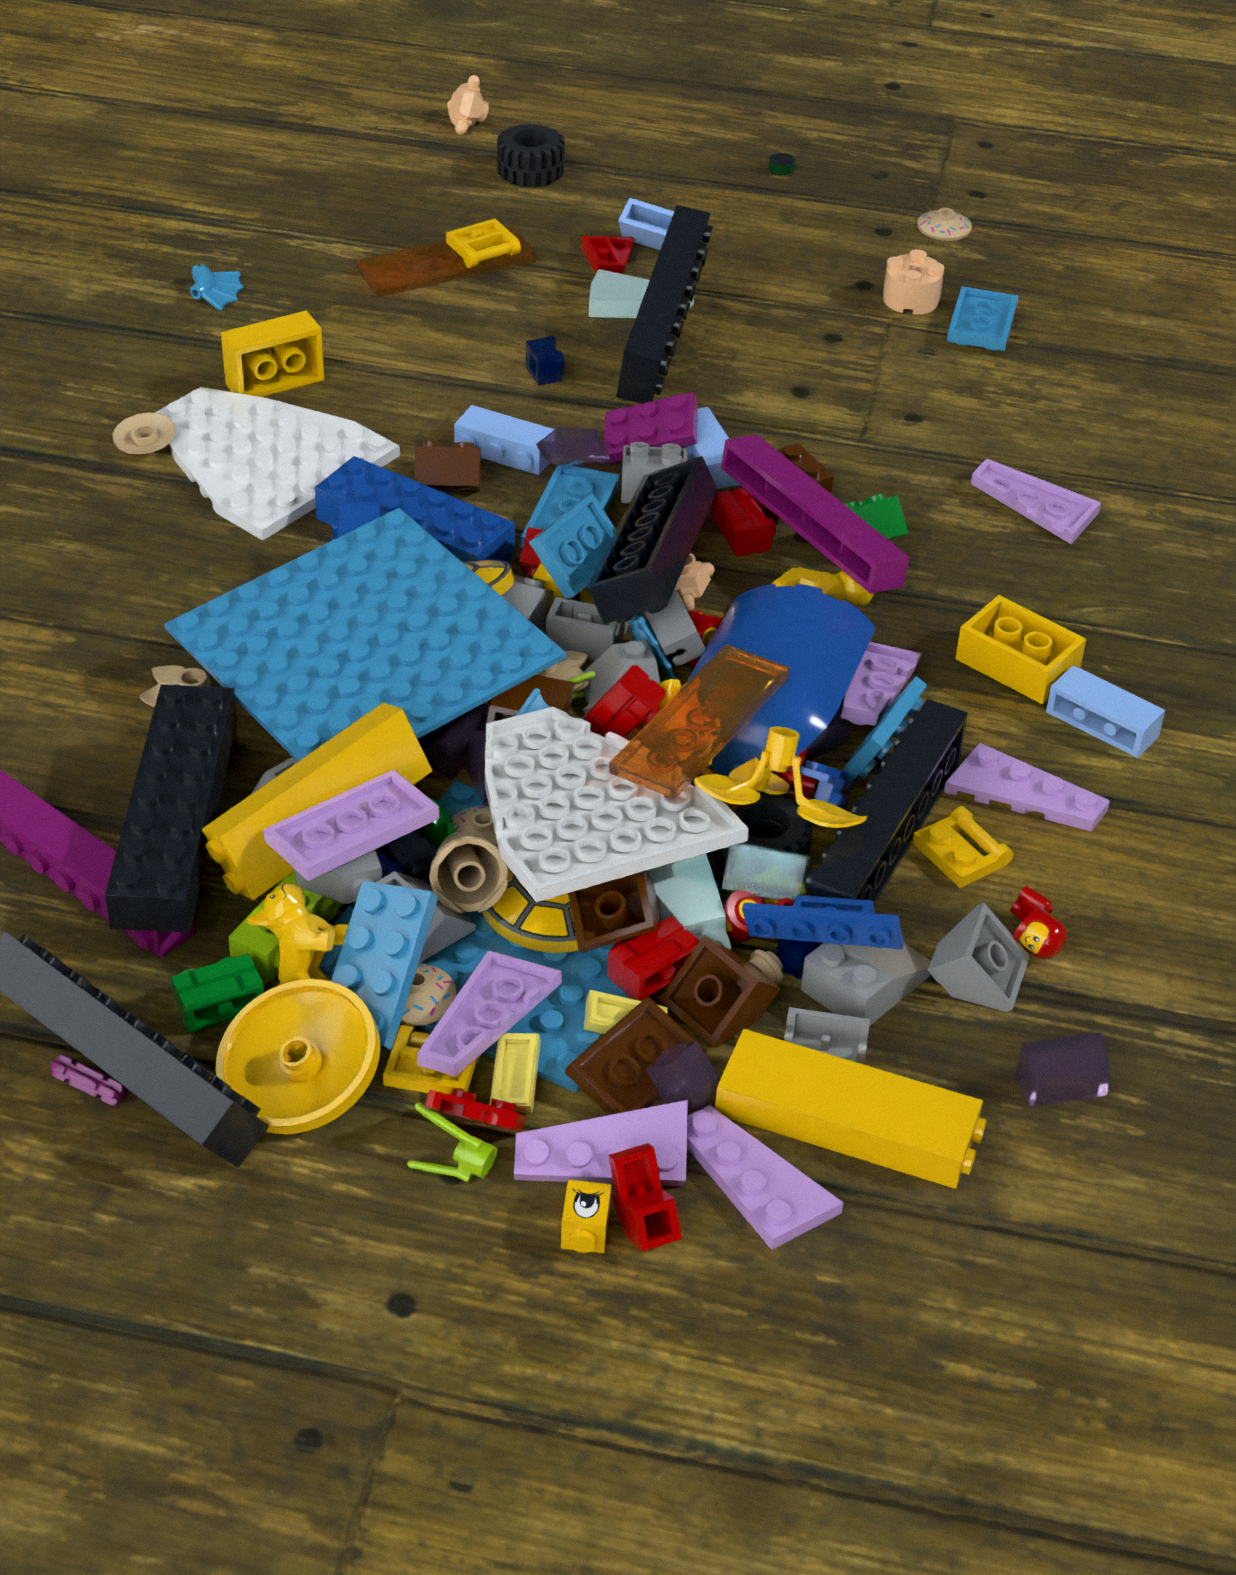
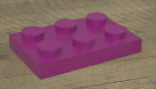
[603,392,698,464]

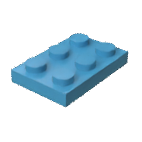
[947,286,1019,351]
[529,493,616,599]
[841,676,927,782]

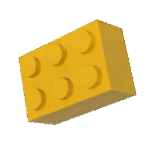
[221,310,324,397]
[955,595,1086,704]

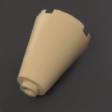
[429,832,508,914]

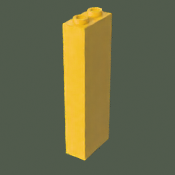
[202,703,432,900]
[715,1028,987,1189]

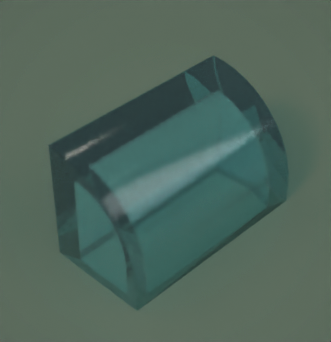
[722,843,811,903]

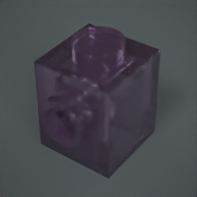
[646,1041,720,1110]

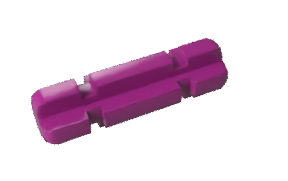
[50,1054,127,1106]

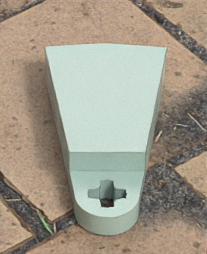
[589,269,695,318]
[647,853,731,950]

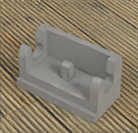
[645,590,706,665]
[784,1007,870,1064]

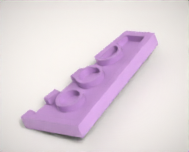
[971,459,1101,544]
[840,642,921,726]
[944,743,1110,832]
[417,950,562,1077]
[514,1100,688,1186]
[687,1105,843,1250]

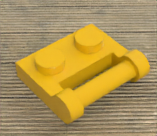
[446,219,521,268]
[913,806,1014,888]
[383,1025,480,1095]

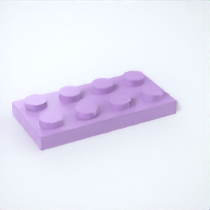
[263,769,439,881]

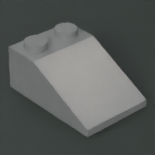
[801,943,932,1026]

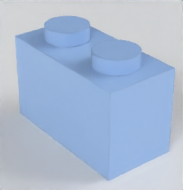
[618,198,674,250]

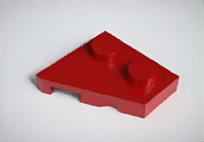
[580,236,634,274]
[425,1088,526,1132]

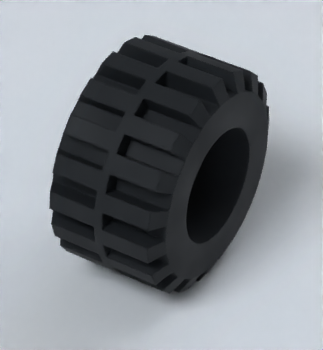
[497,124,565,187]
[715,791,813,886]

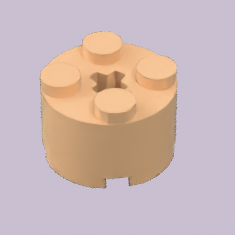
[883,249,944,315]

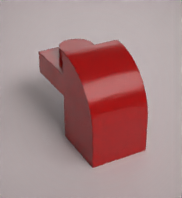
[608,1143,682,1252]

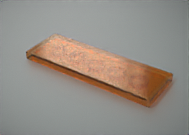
[356,226,536,297]
[609,644,790,799]

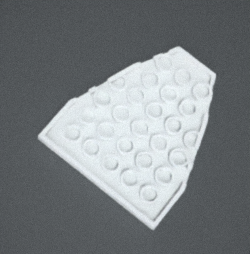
[155,387,400,541]
[485,707,749,902]

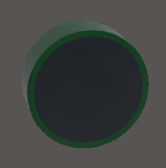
[768,153,796,175]

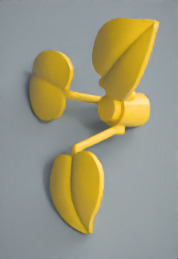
[694,726,867,828]

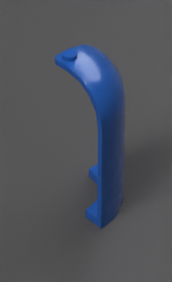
[688,584,876,776]

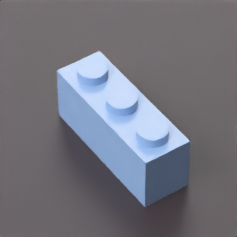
[454,405,556,475]
[681,407,740,489]
[1046,665,1165,758]

